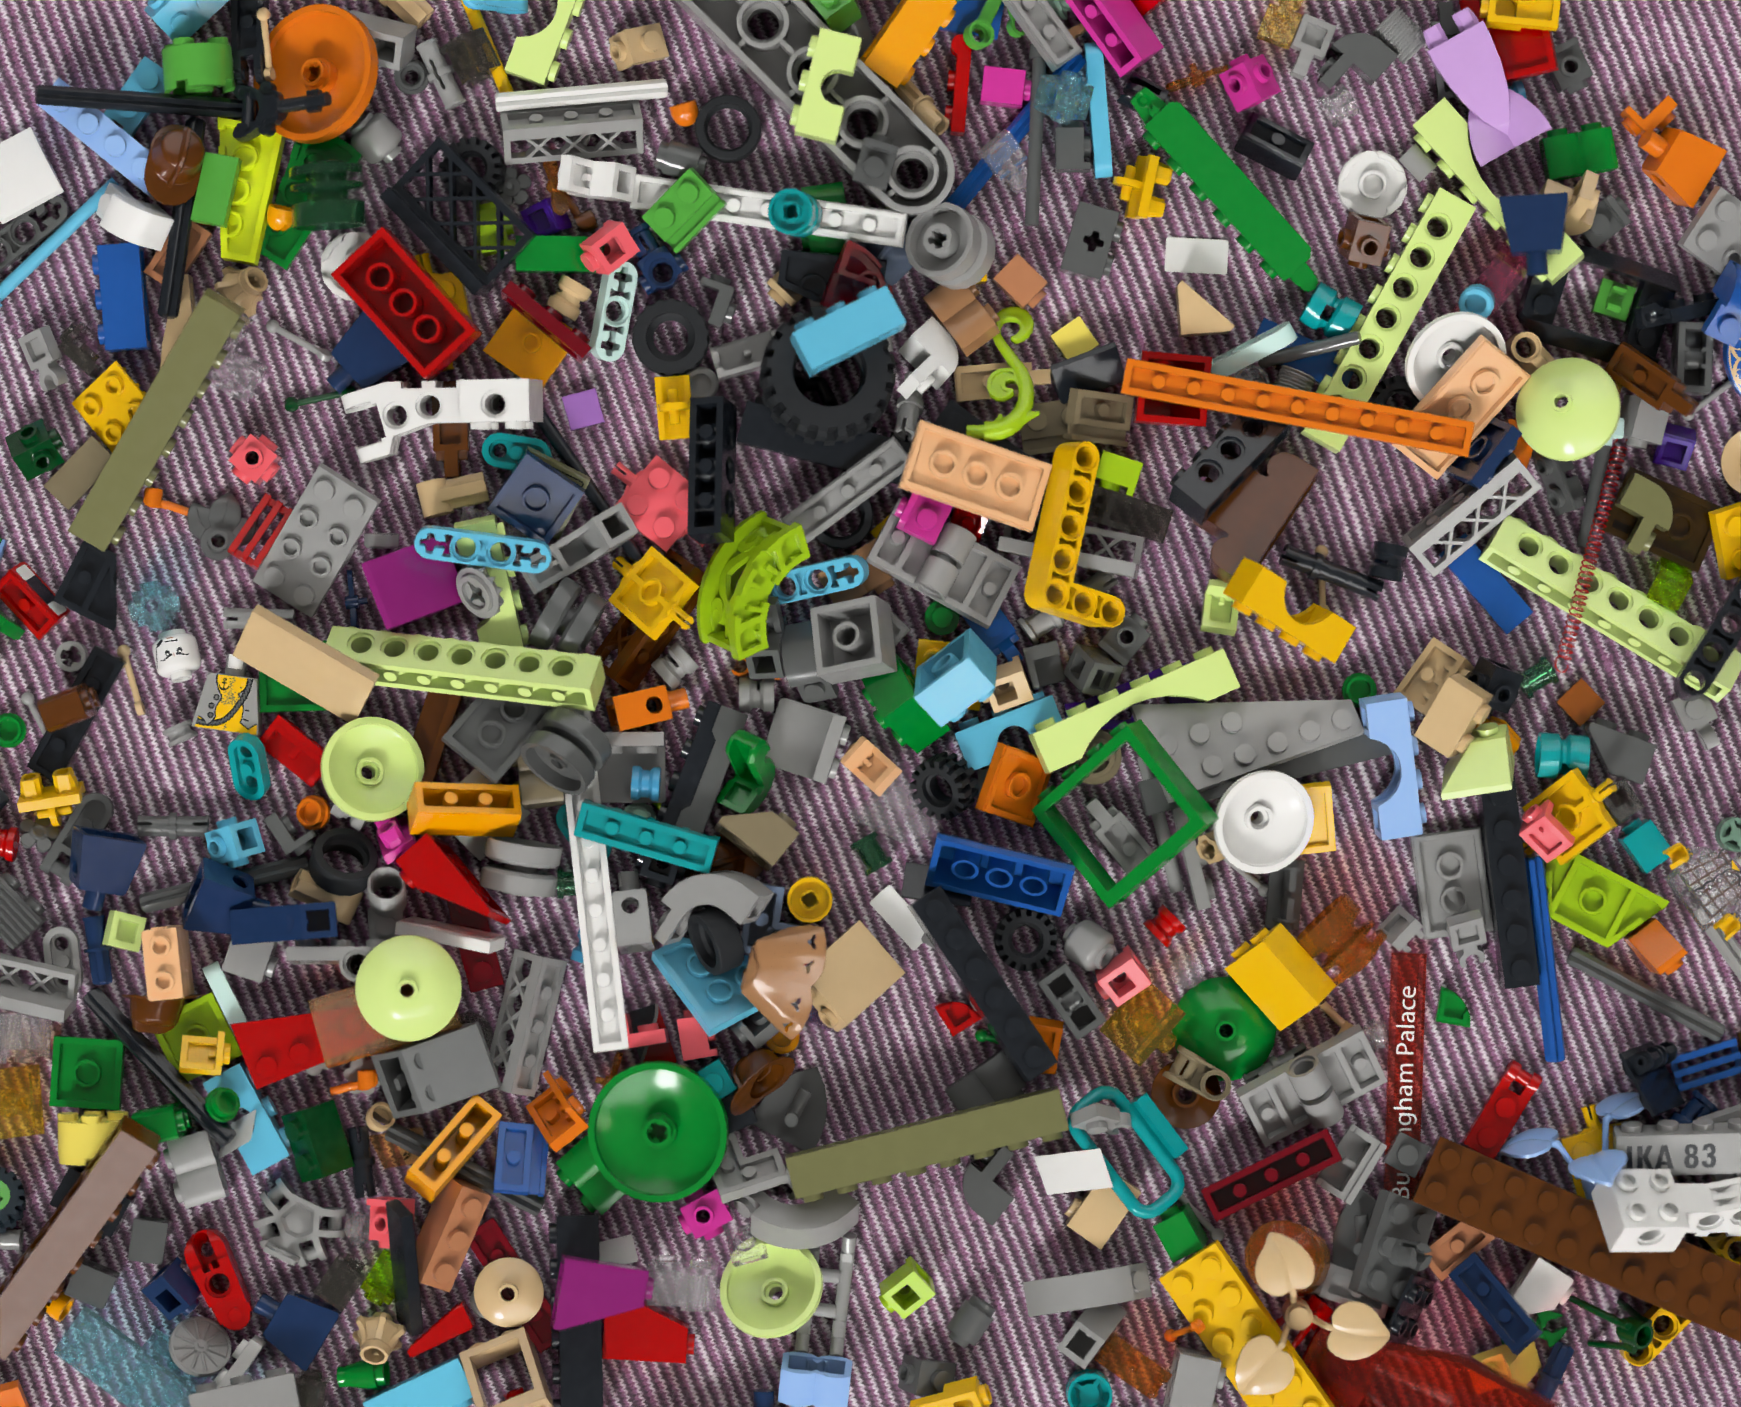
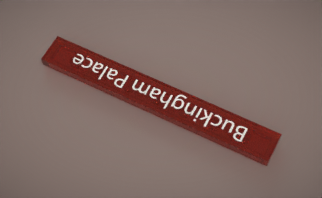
[1383,952,1427,1201]

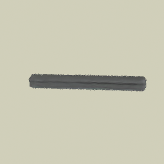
[139,855,309,913]
[1566,947,1726,1042]
[385,1122,545,1216]

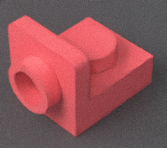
[1519,800,1575,863]
[625,1013,669,1049]

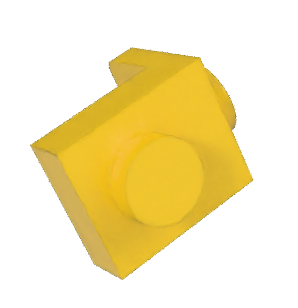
[179,1031,231,1076]

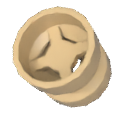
[545,274,592,322]

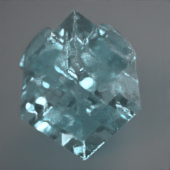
[1033,70,1094,124]
[128,580,181,633]

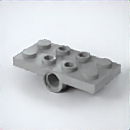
[1677,186,1741,279]
[252,463,382,618]
[866,499,1021,629]
[286,940,385,983]
[1235,1023,1388,1148]

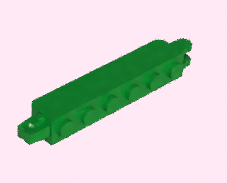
[1129,87,1319,293]

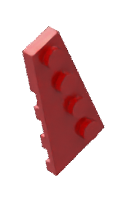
[230,1006,386,1090]

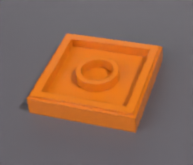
[975,742,1052,828]

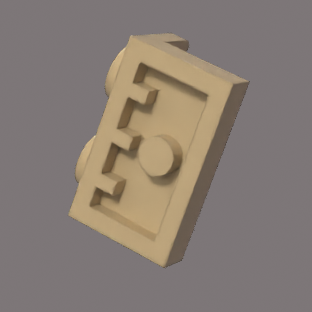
[1393,637,1474,716]

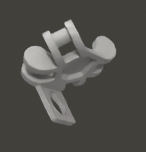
[252,1176,347,1268]

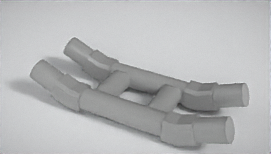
[794,1232,857,1357]

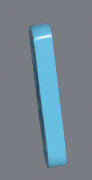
[1084,42,1113,179]
[414,525,552,573]
[769,555,869,605]

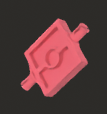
[611,455,705,553]

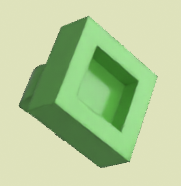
[1591,278,1636,322]

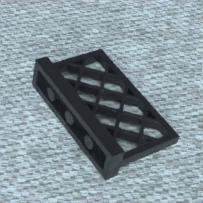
[380,136,537,296]

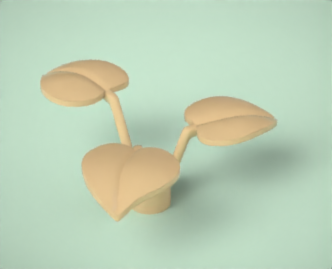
[1235,1232,1390,1395]

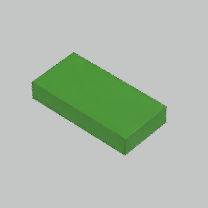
[190,152,242,228]

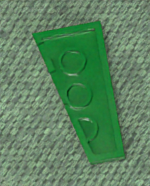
[261,137,362,271]

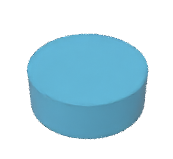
[1458,284,1495,318]

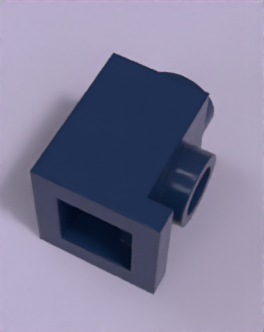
[141,1256,201,1321]

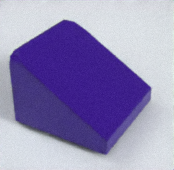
[520,196,572,236]
[1652,423,1696,471]

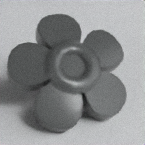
[498,167,532,206]
[19,817,60,853]

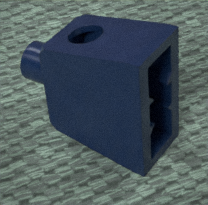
[1500,192,1568,276]
[326,311,410,394]
[69,825,147,911]
[182,857,270,934]
[253,1290,343,1372]

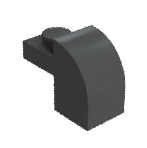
[1317,33,1397,93]
[745,596,788,679]
[782,620,839,704]
[962,1146,1014,1226]

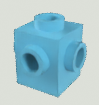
[204,816,265,868]

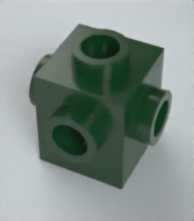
[5,418,65,481]

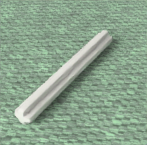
[495,78,668,112]

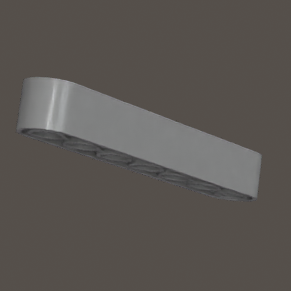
[674,0,955,221]

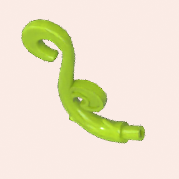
[966,306,1040,442]

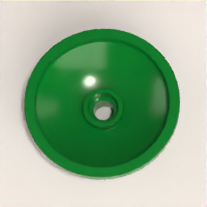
[1171,976,1276,1081]

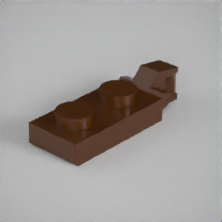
[1604,342,1700,417]
[432,381,470,479]

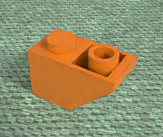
[1623,917,1688,975]

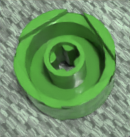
[161,37,235,96]

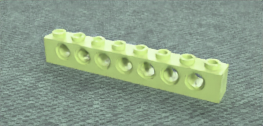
[1300,187,1476,454]
[1478,515,1741,703]
[326,626,606,711]

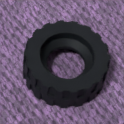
[632,298,710,377]

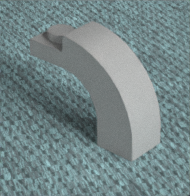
[518,502,639,595]
[654,870,775,945]
[734,1189,860,1249]
[1023,1262,1152,1317]

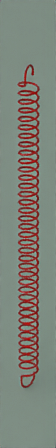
[1555,439,1627,673]

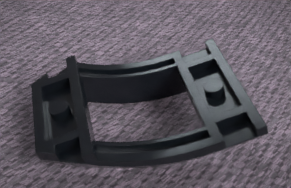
[1516,243,1681,363]

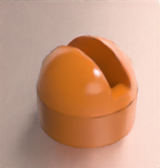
[669,99,699,127]

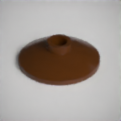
[1151,1060,1221,1129]

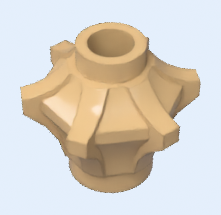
[214,266,268,318]
[352,1312,406,1365]

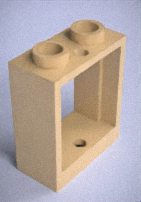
[459,1327,554,1407]

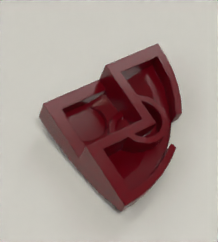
[820,240,894,308]

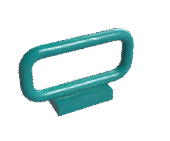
[1067,1086,1189,1219]

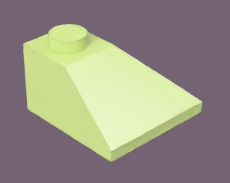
[1441,722,1515,800]

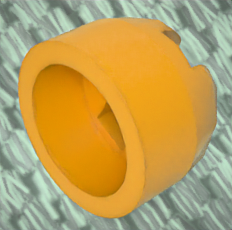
[267,204,296,231]
[44,1292,74,1322]

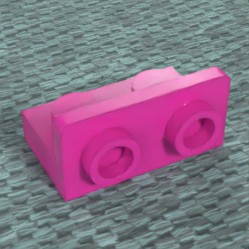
[894,493,953,546]

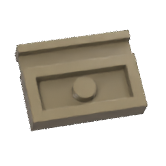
[1063,388,1134,447]
[1020,400,1093,456]

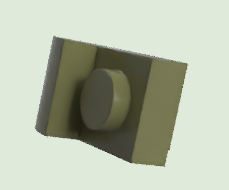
[1614,473,1673,556]

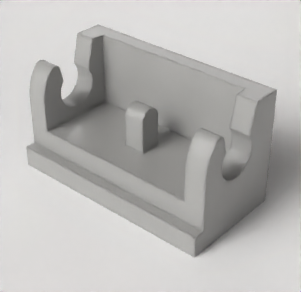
[709,329,776,382]
[1315,1123,1387,1205]

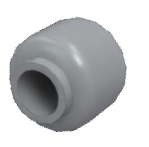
[350,112,402,164]
[1063,919,1116,971]

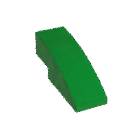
[516,236,623,274]

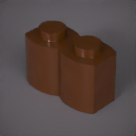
[37,683,101,733]

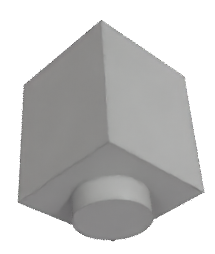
[1620,395,1669,450]

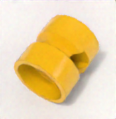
[787,876,833,923]

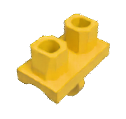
[1112,154,1173,219]
[654,375,691,441]
[17,767,86,827]

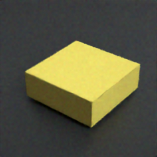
[1050,316,1099,360]

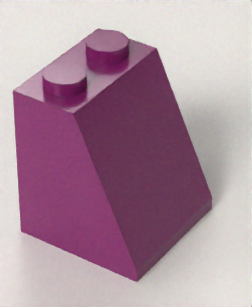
[361,537,463,631]
[550,1255,654,1330]

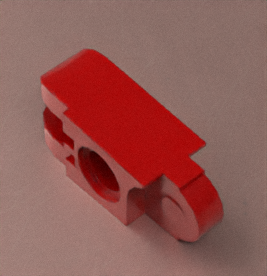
[184,1228,254,1331]

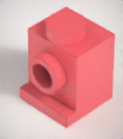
[579,220,640,275]
[1094,945,1152,1007]
[676,1009,719,1061]
[366,1196,415,1249]

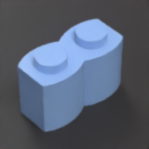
[778,1351,853,1407]

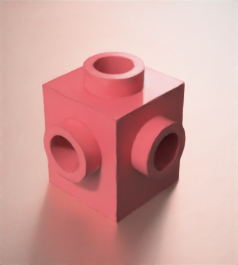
[228,434,282,485]

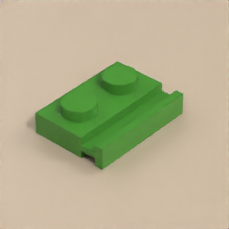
[642,167,727,254]

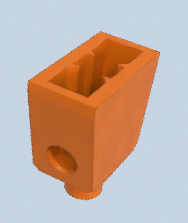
[1638,127,1727,208]
[604,685,689,732]

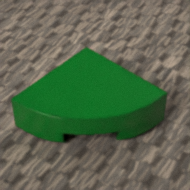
[0,611,25,640]
[1434,986,1470,1028]

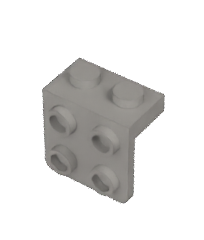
[766,698,851,784]

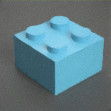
[914,628,997,727]

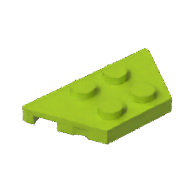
[1546,854,1670,948]

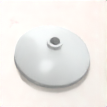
[1405,312,1506,401]
[1213,770,1314,874]

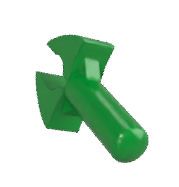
[1501,1310,1567,1347]

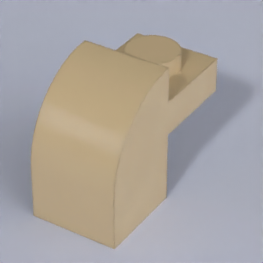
[1538,170,1600,236]

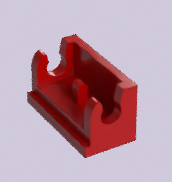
[259,715,324,788]

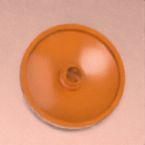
[253,4,378,144]

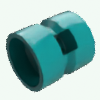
[768,189,822,237]
[1298,282,1363,338]
[1534,732,1590,779]
[1065,1367,1112,1407]

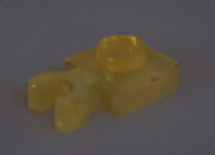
[1256,0,1304,50]

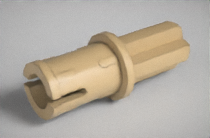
[894,80,950,136]

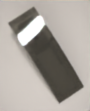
[1087,485,1173,544]

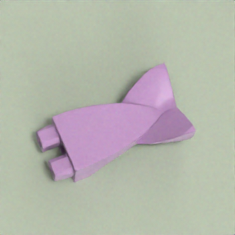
[1423,7,1551,167]

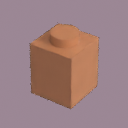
[992,253,1048,309]

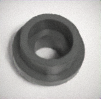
[394,59,429,95]

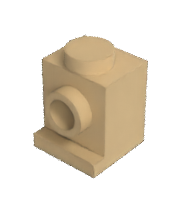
[983,655,1034,714]

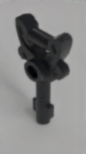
[233,81,332,142]

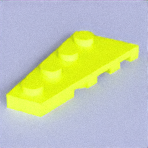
[217,117,286,266]

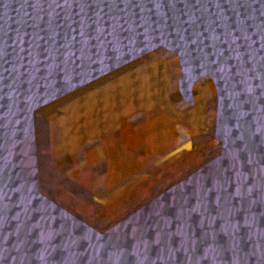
[1093,1331,1172,1399]

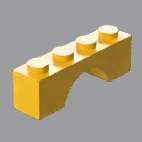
[1223,557,1356,663]

